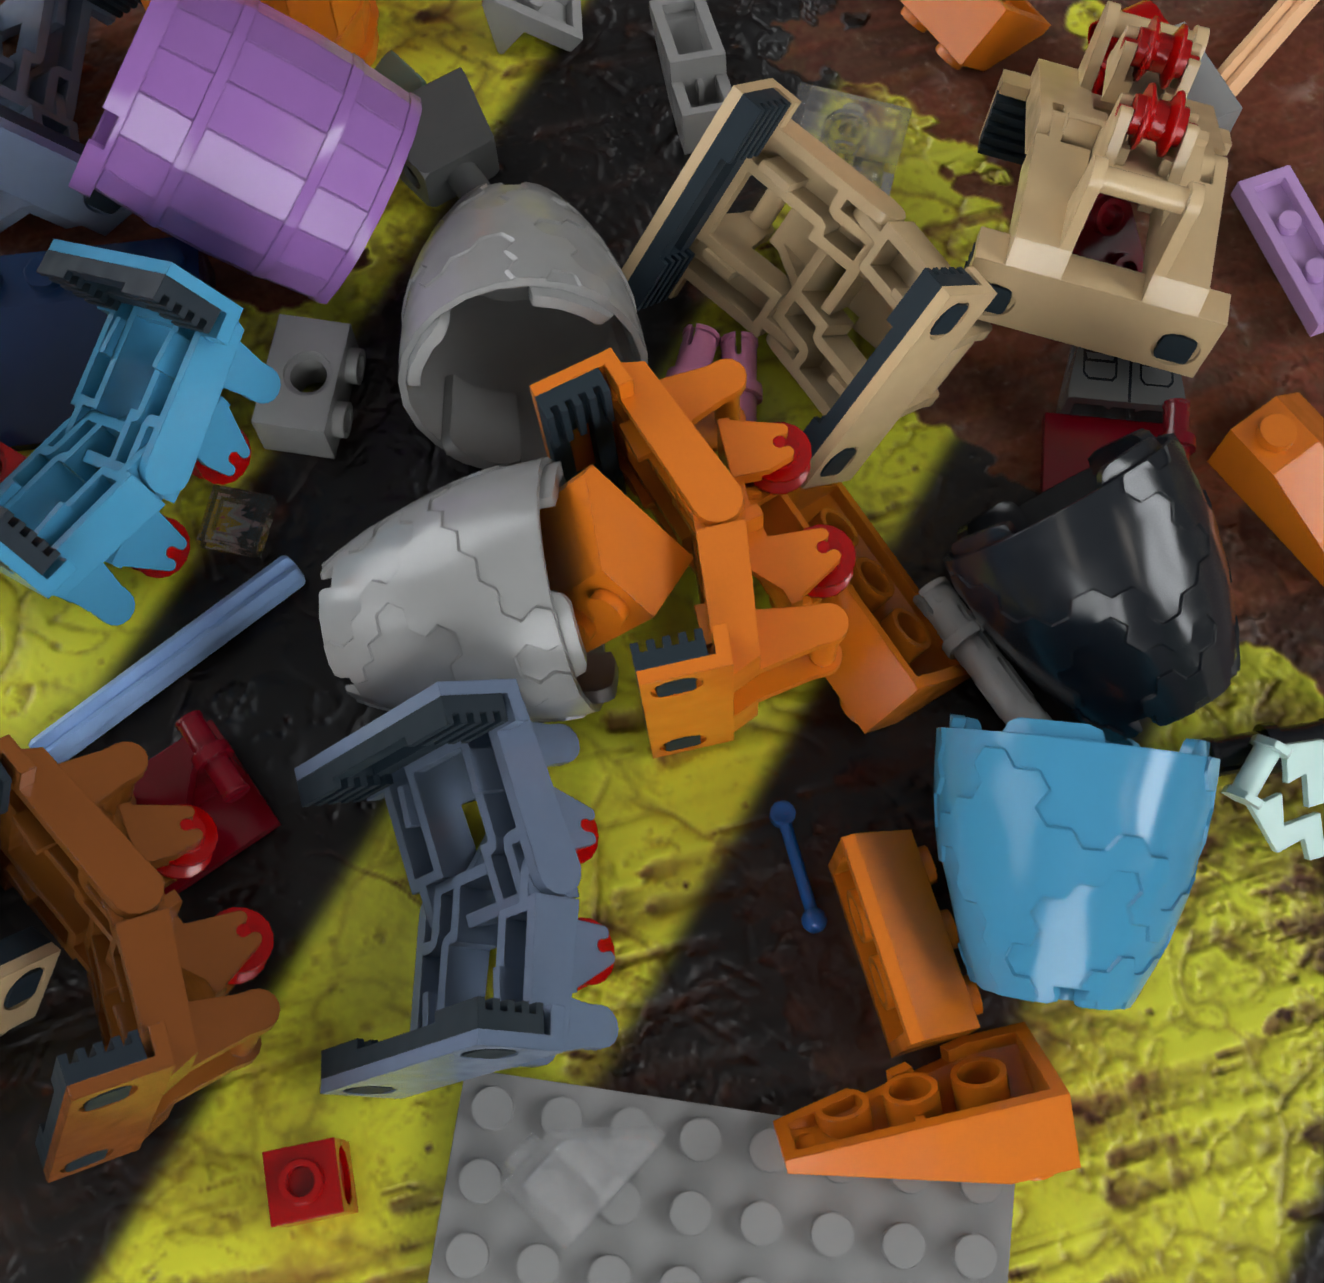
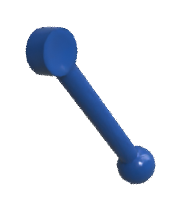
[769,800,828,933]

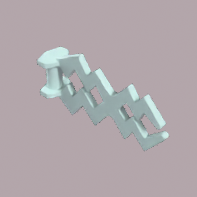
[1221,734,1324,860]

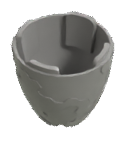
[398,182,648,469]
[319,457,619,723]

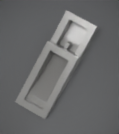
[649,0,732,155]

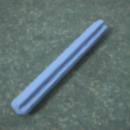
[28,555,306,763]

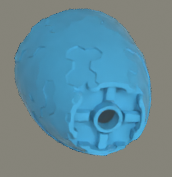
[934,714,1220,1010]

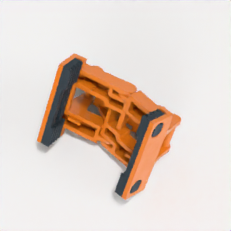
[529,348,856,759]

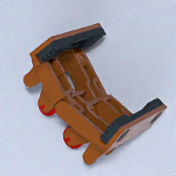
[0,734,280,1183]

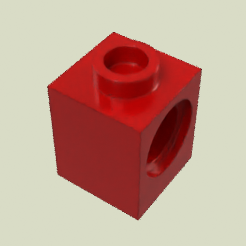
[262,1137,359,1227]

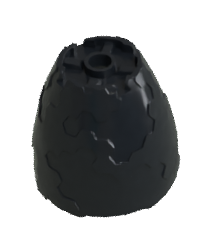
[942,428,1241,741]

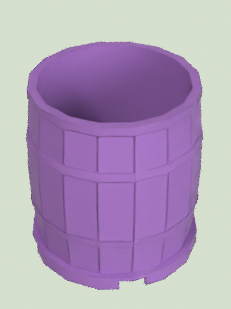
[68,0,422,304]

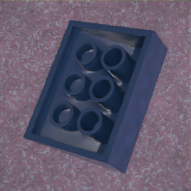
[0,237,221,451]

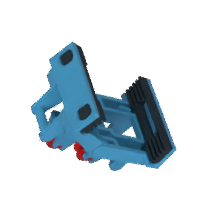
[0,239,281,626]

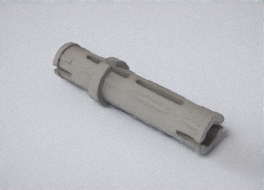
[913,576,1052,724]

